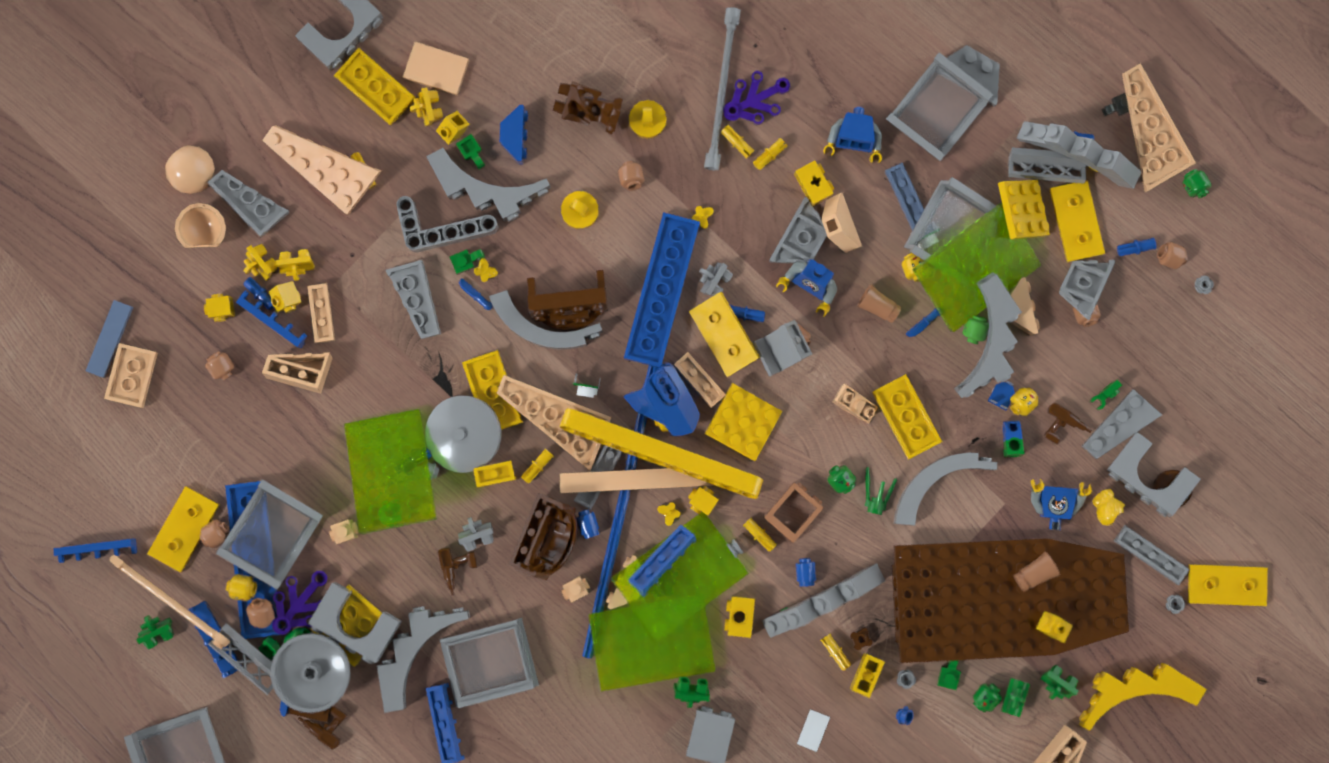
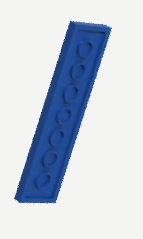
[624,212,700,368]
[225,481,281,639]

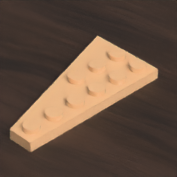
[1122,63,1196,192]
[262,125,382,215]
[497,375,611,471]

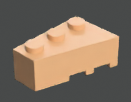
[262,352,333,394]
[1034,725,1087,763]

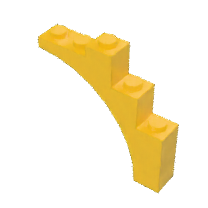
[1078,663,1207,731]

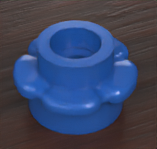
[896,706,914,725]

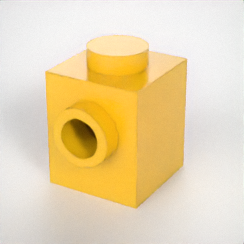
[436,111,470,145]
[269,281,301,313]
[204,294,235,322]
[688,486,719,516]
[1036,612,1073,643]

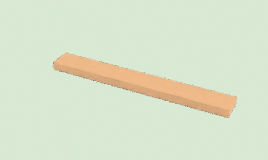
[559,468,713,493]

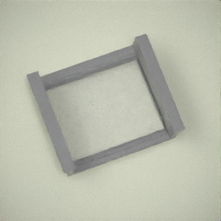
[886,53,993,161]
[904,177,1005,286]
[216,480,323,589]
[439,618,539,708]
[124,707,225,763]

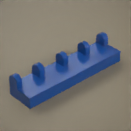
[236,290,307,349]
[628,525,697,597]
[53,538,137,563]
[188,601,242,679]
[426,683,465,763]

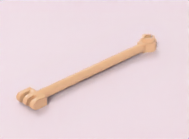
[110,555,230,649]

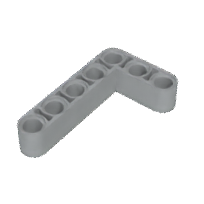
[396,196,499,253]

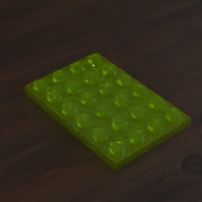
[912,202,1041,332]
[344,409,437,535]
[610,512,749,642]
[588,594,716,692]

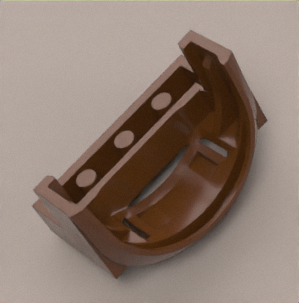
[527,270,608,331]
[509,493,577,580]

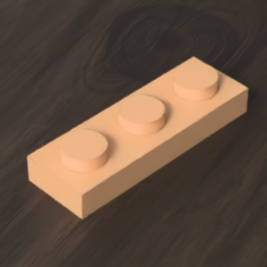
[307,283,335,343]
[673,352,726,408]

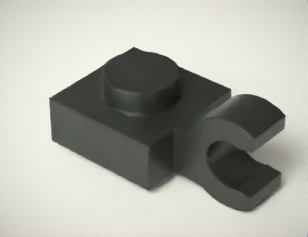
[1102,93,1129,116]

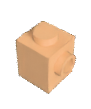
[329,519,359,544]
[561,576,590,603]

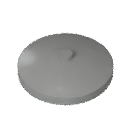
[425,396,501,473]
[271,633,350,713]

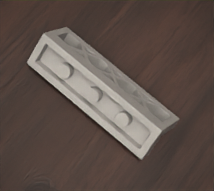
[1008,147,1086,183]
[208,623,273,695]

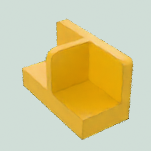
[473,461,517,488]

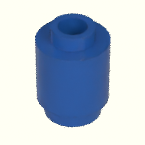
[576,509,600,539]
[795,558,816,587]

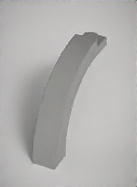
[489,290,603,350]
[893,453,997,525]

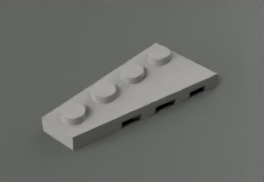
[208,170,289,238]
[385,260,441,339]
[1081,389,1162,459]

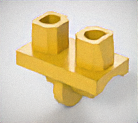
[410,88,443,126]
[243,244,278,281]
[276,249,315,281]

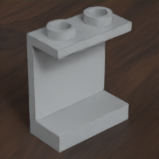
[752,320,812,377]
[686,706,735,763]

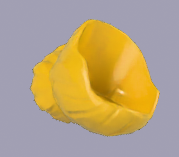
[1092,489,1125,526]

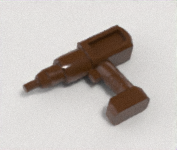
[1043,403,1092,445]
[438,548,477,596]
[298,706,348,750]

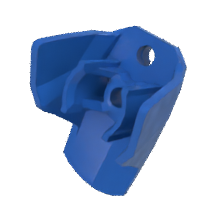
[624,362,700,436]

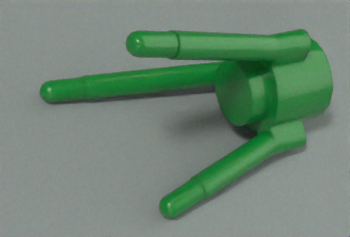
[865,467,897,515]

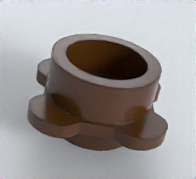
[850,628,872,650]

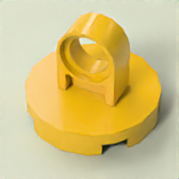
[629,100,667,139]
[561,191,599,229]

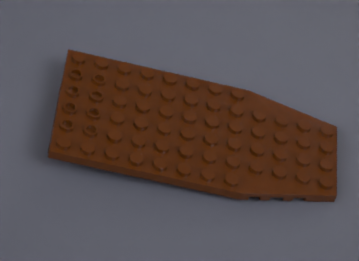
[891,538,1129,663]

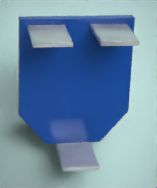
[988,381,1015,411]

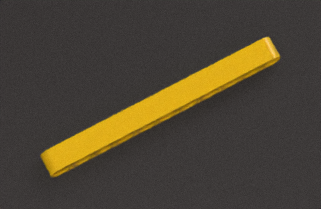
[559,408,763,499]

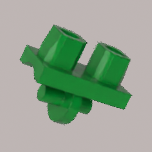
[136,615,174,650]
[1040,665,1079,700]
[673,676,710,708]
[1001,678,1030,718]

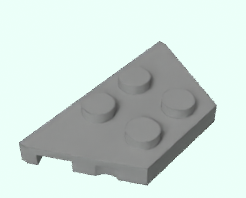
[935,45,1000,107]
[769,197,827,264]
[1059,260,1115,320]

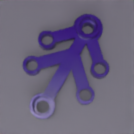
[723,71,790,125]
[272,571,327,635]

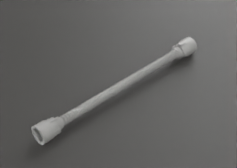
[704,7,741,171]

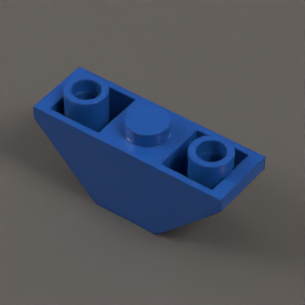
[499,105,528,165]

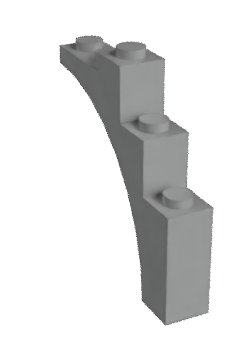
[1017,121,1141,189]
[426,148,551,222]
[954,272,1022,398]
[761,563,886,638]
[377,606,470,713]

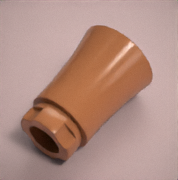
[857,284,901,323]
[1014,552,1060,592]

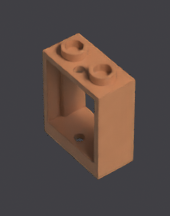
[763,482,823,543]

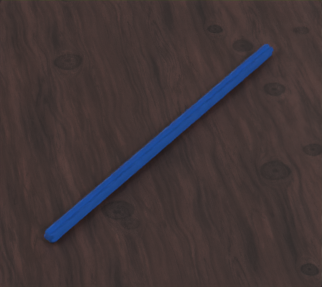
[582,366,658,659]

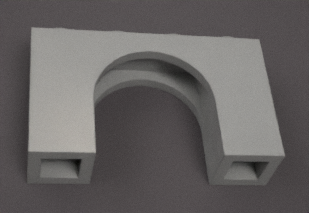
[295,0,383,71]
[1107,432,1201,517]
[308,582,402,664]

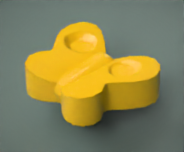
[692,206,714,229]
[474,258,498,282]
[657,502,680,526]

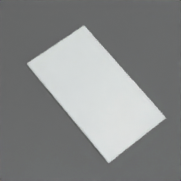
[797,709,830,752]

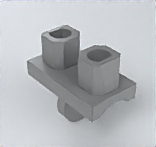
[699,262,733,296]
[458,517,493,551]

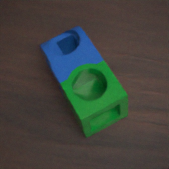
[1002,421,1024,458]

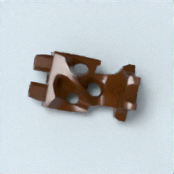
[553,81,623,135]

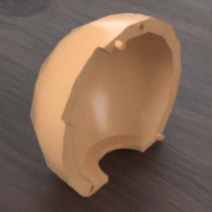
[165,145,214,194]
[175,203,226,248]

